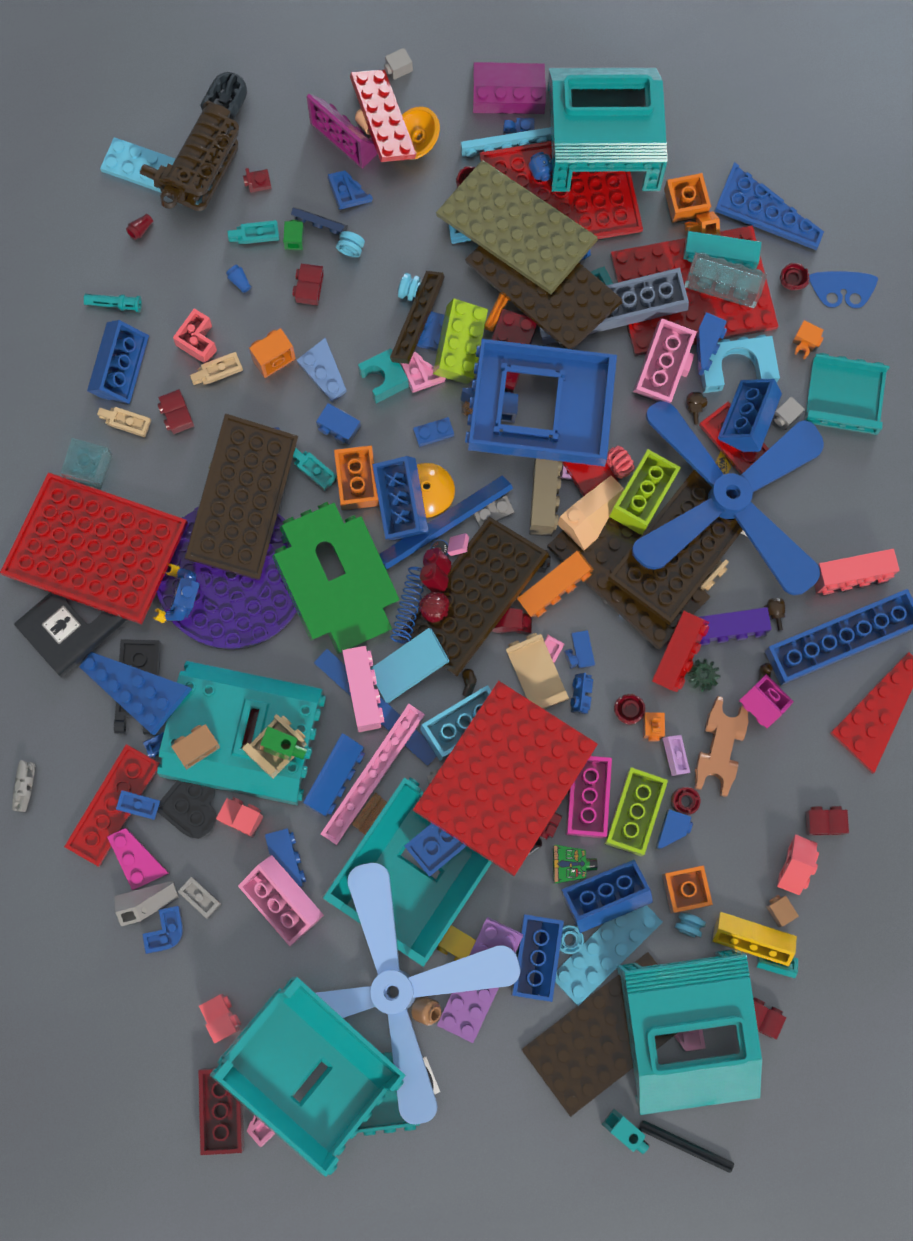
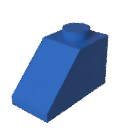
[655,810,693,850]

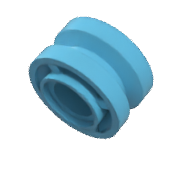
[336,231,365,257]
[398,273,421,302]
[674,912,706,938]
[560,925,584,954]

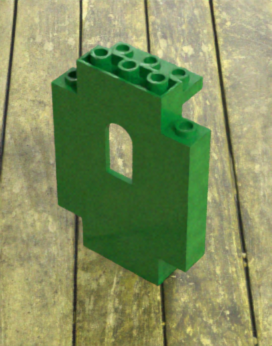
[272,502,400,654]

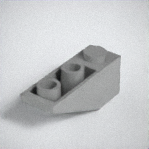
[115,881,178,926]

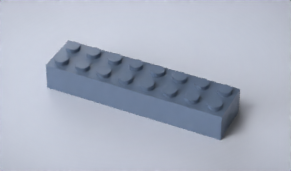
[539,268,689,345]

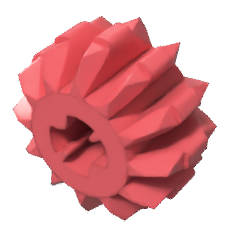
[606,446,635,479]

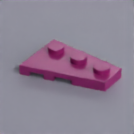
[107,828,169,890]

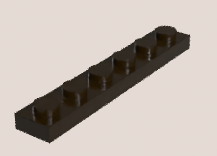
[390,271,445,364]

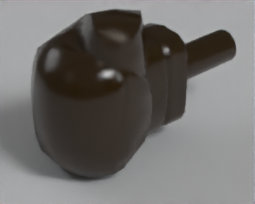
[686,392,708,425]
[764,598,785,631]

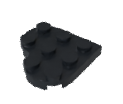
[157,780,217,839]

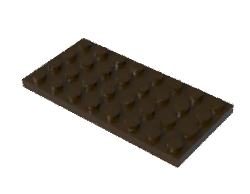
[465,246,623,350]
[184,413,298,580]
[608,469,743,625]
[398,516,549,677]
[547,517,711,650]
[521,952,679,1117]

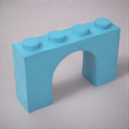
[696,335,780,393]

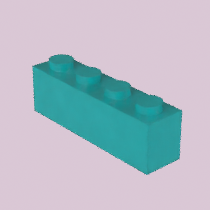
[683,231,762,271]

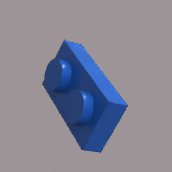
[413,417,454,447]
[116,790,160,820]

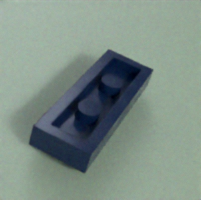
[291,208,348,235]

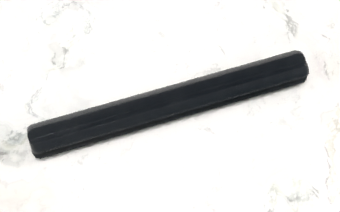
[639,1120,734,1173]

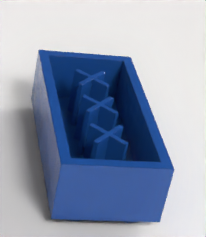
[372,456,429,540]

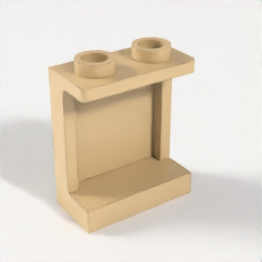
[242,714,307,779]

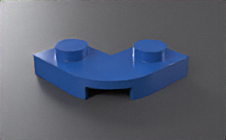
[142,906,183,954]

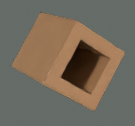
[766,895,799,927]

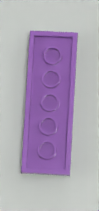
[437,917,524,1043]

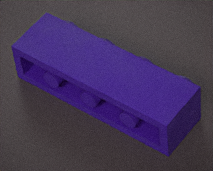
[700,607,772,646]

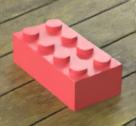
[814,549,900,595]

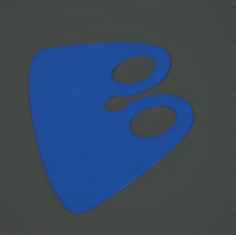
[809,271,878,308]

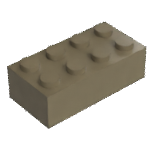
[529,458,562,536]

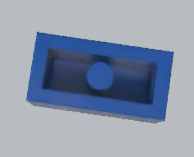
[316,403,361,445]

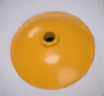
[402,106,440,160]
[417,463,455,518]

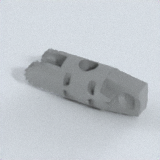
[12,760,35,812]

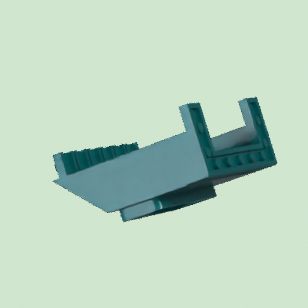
[548,68,668,192]
[617,949,762,1115]

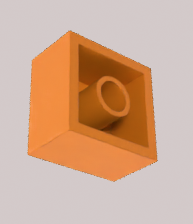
[664,173,711,223]
[249,328,296,378]
[662,865,713,914]

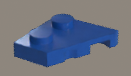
[327,170,373,210]

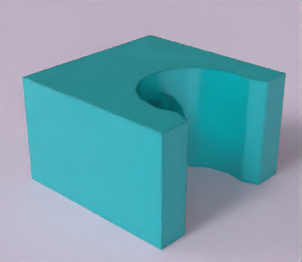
[358,348,409,404]

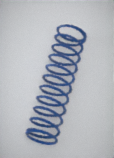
[390,567,425,644]

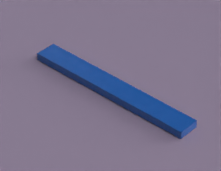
[379,475,513,569]
[314,649,437,767]

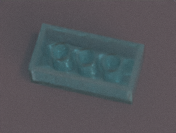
[684,252,767,308]

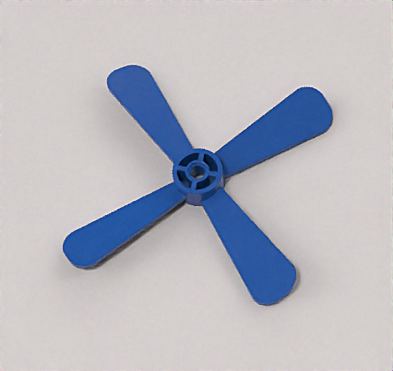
[632,401,824,595]

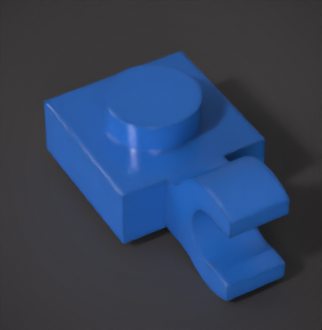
[503,118,535,133]

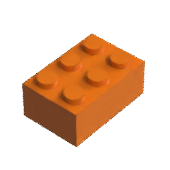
[334,445,379,510]

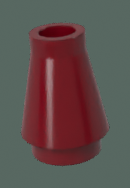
[126,214,153,240]

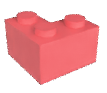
[173,308,217,364]
[216,797,264,838]
[777,834,819,895]
[199,994,242,1043]

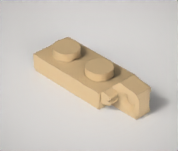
[190,352,243,385]
[97,407,152,437]

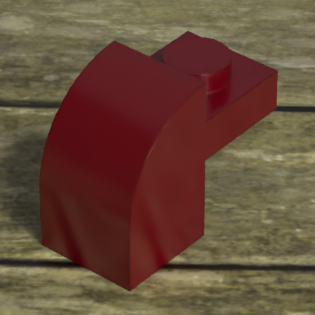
[491,608,532,635]

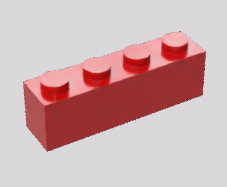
[652,611,709,692]

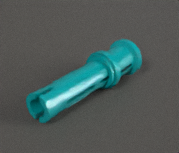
[84,293,142,313]

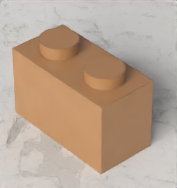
[171,724,220,770]

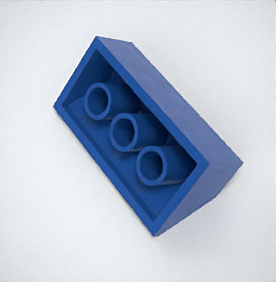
[87,320,149,404]
[718,379,782,452]
[303,733,366,817]
[511,914,564,1002]

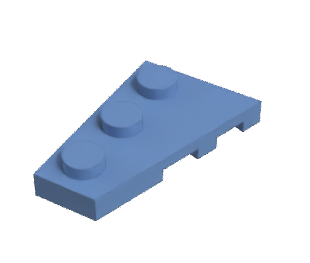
[297,338,347,403]

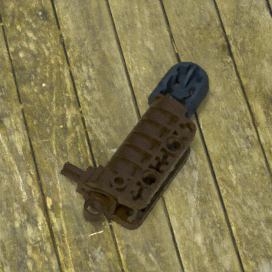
[140,72,247,211]

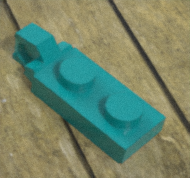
[227,220,279,244]
[293,448,337,491]

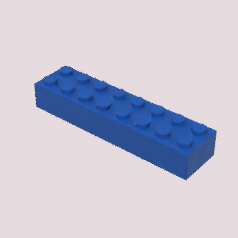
[765,589,913,686]

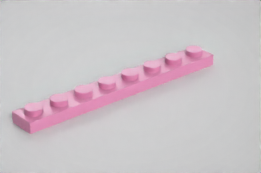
[321,704,425,845]

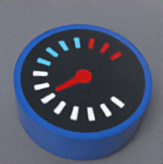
[430,539,448,556]

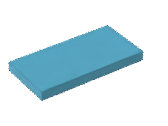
[370,628,450,703]

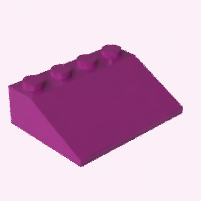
[473,62,546,114]
[307,94,377,169]

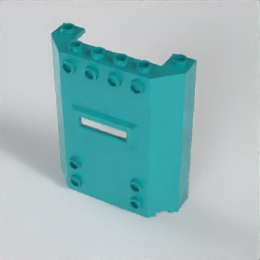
[157,661,326,806]
[323,777,492,967]
[210,977,406,1177]

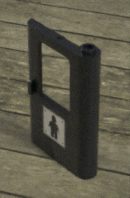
[14,592,128,678]

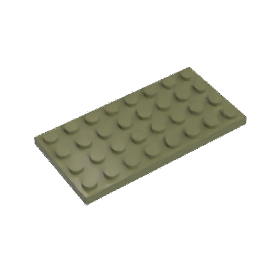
[436,160,598,294]

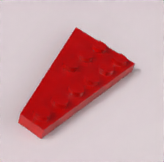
[830,652,913,774]

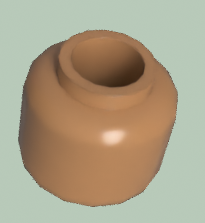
[411,996,441,1025]

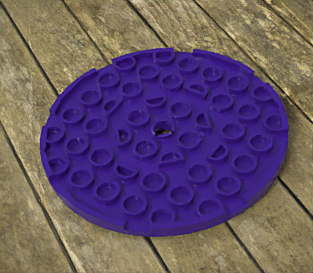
[157,507,297,649]

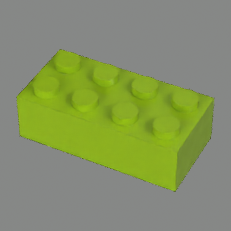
[433,298,488,384]
[609,449,681,535]
[604,767,668,857]

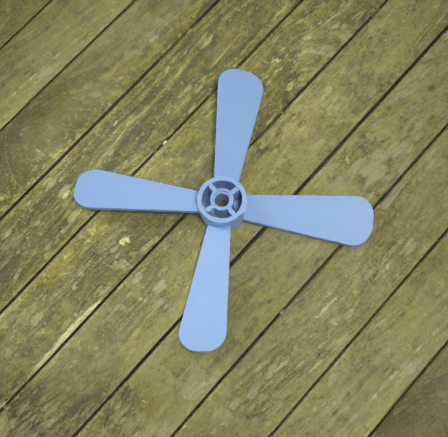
[316,863,520,1125]

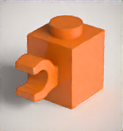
[684,211,720,236]
[793,320,824,359]
[643,712,665,742]

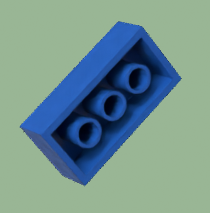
[562,859,653,933]

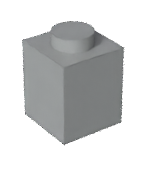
[384,48,413,80]
[773,396,805,430]

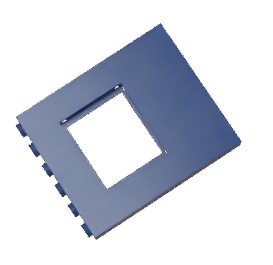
[465,339,617,467]

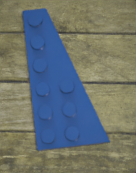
[715,162,824,250]
[79,652,192,735]

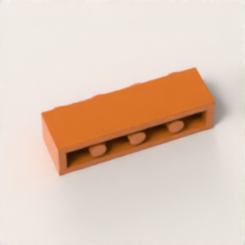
[517,551,594,617]

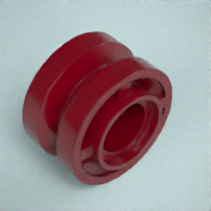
[671,787,701,815]

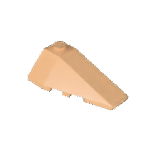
[558,476,624,551]

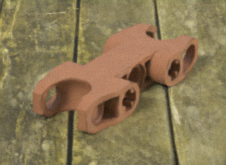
[694,696,748,797]

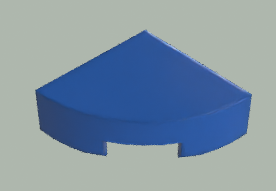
[564,649,578,669]

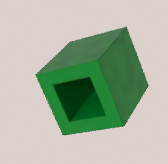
[283,220,304,250]

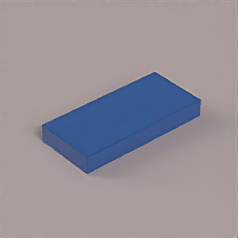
[571,630,595,669]

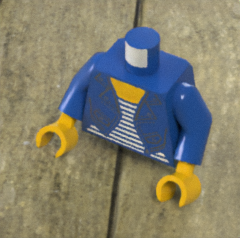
[153,564,200,623]

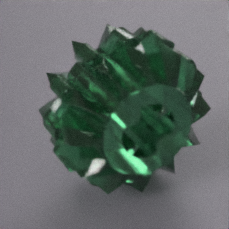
[687,659,720,692]

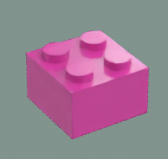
[739,674,794,728]

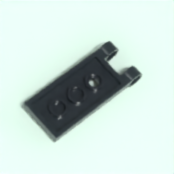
[114,639,160,735]

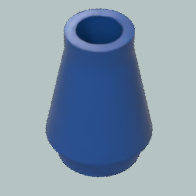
[226,265,252,293]

